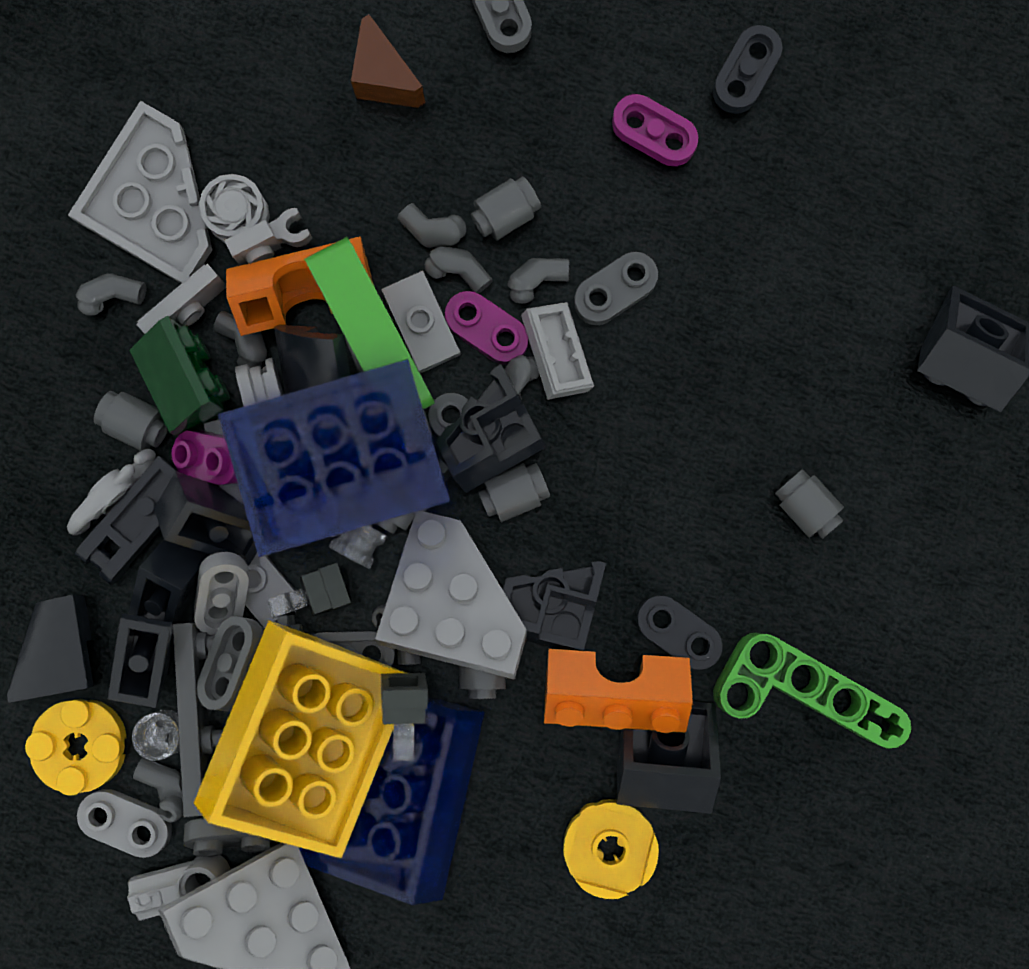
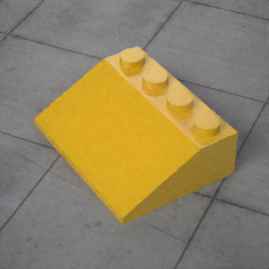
[193,620,406,858]

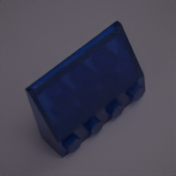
[218,359,452,557]
[300,697,485,905]

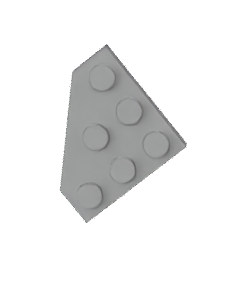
[68,101,212,284]
[375,510,527,680]
[158,842,351,969]

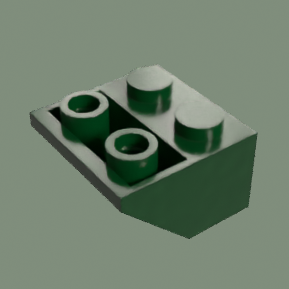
[129,316,230,437]

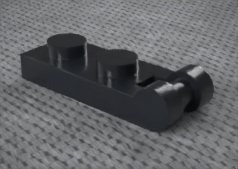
[75,456,179,585]

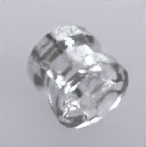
[329,514,387,569]
[132,710,180,761]

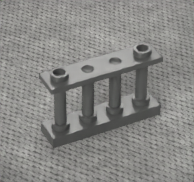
[173,615,303,817]

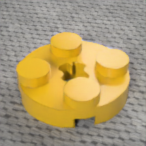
[25,699,127,796]
[563,799,659,899]

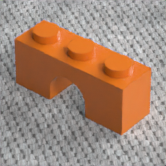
[226,237,373,336]
[544,649,693,733]

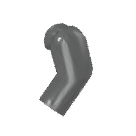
[397,203,467,248]
[424,246,493,294]
[508,258,569,304]
[76,273,147,315]
[133,757,184,822]

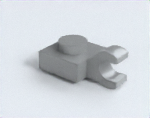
[224,208,312,265]

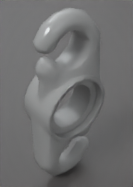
[67,449,156,535]

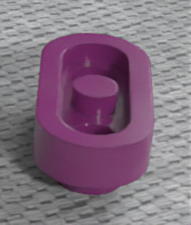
[612,94,698,166]
[445,291,528,365]
[172,431,250,485]

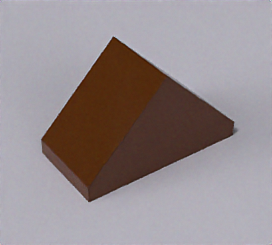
[351,14,425,108]

